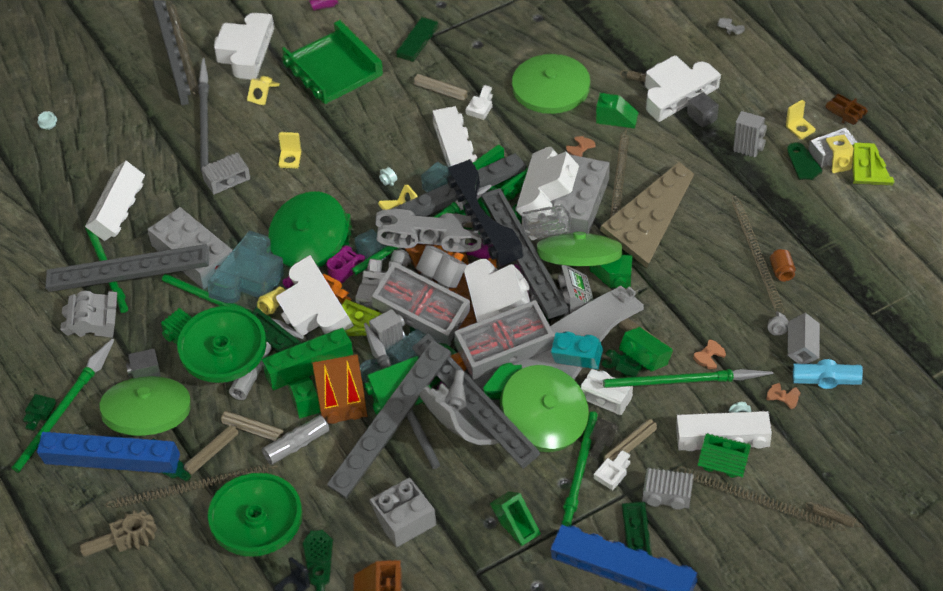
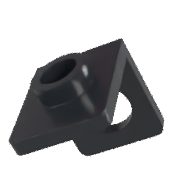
[274,556,310,591]

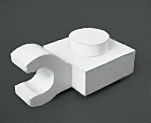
[466,85,493,120]
[594,451,630,490]

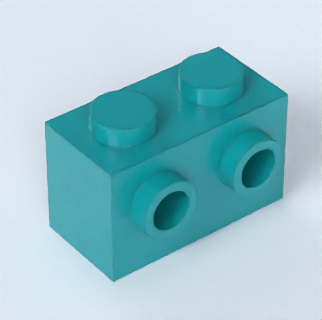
[551,331,603,369]

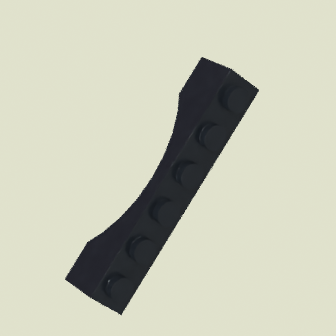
[446,159,523,266]

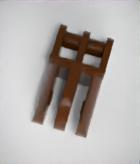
[825,93,868,125]

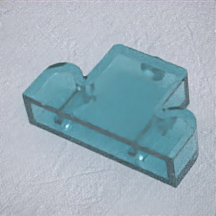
[208,230,283,304]

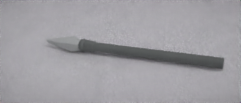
[198,58,209,172]
[364,323,440,469]

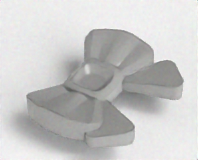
[718,18,745,34]

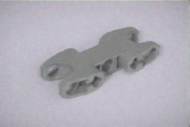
[375,209,482,252]

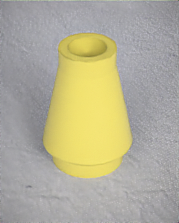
[257,287,286,315]

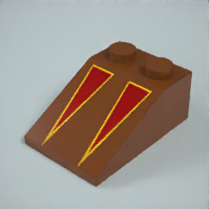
[313,355,367,424]

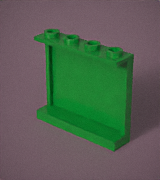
[282,20,383,104]

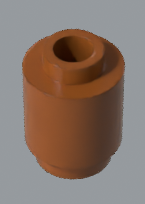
[770,249,796,281]

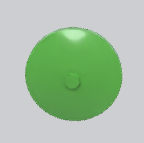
[512,54,590,114]
[537,232,622,266]
[500,365,589,452]
[100,376,191,436]

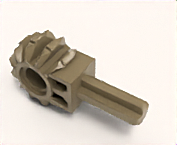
[80,510,157,557]

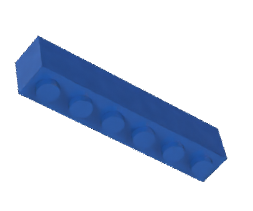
[37,432,180,473]
[551,525,697,591]

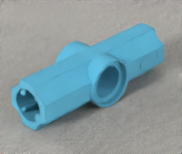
[793,359,863,389]

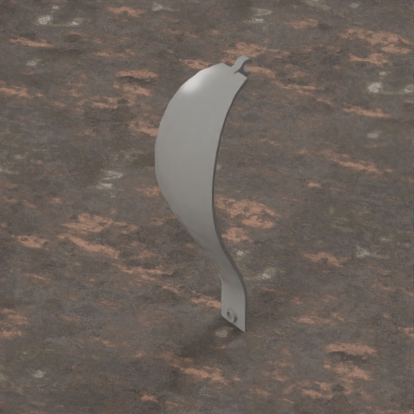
[419,286,644,445]

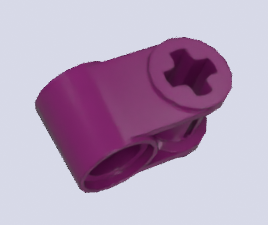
[327,246,365,284]

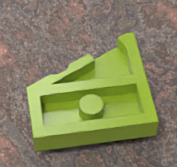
[852,142,894,186]
[342,299,382,336]

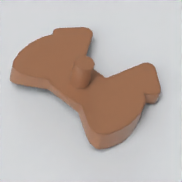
[566,136,596,157]
[693,340,726,369]
[767,383,801,409]

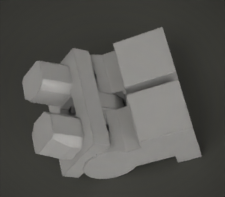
[355,259,402,314]
[60,291,117,338]

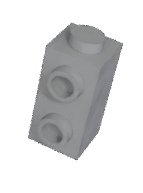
[788,313,820,364]

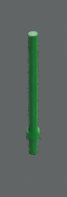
[85,225,128,313]
[562,411,598,527]

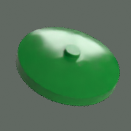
[268,191,348,269]
[177,306,267,383]
[208,473,303,556]

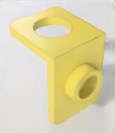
[247,76,280,105]
[786,100,815,139]
[279,132,301,168]
[826,135,854,173]
[378,185,418,210]

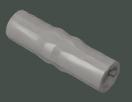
[229,342,271,400]
[262,415,329,465]

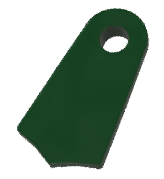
[787,142,823,180]

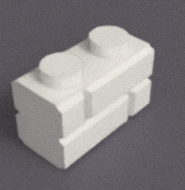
[581,369,633,415]

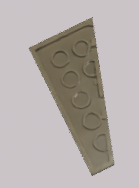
[600,162,694,268]

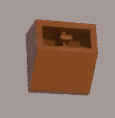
[354,560,402,591]

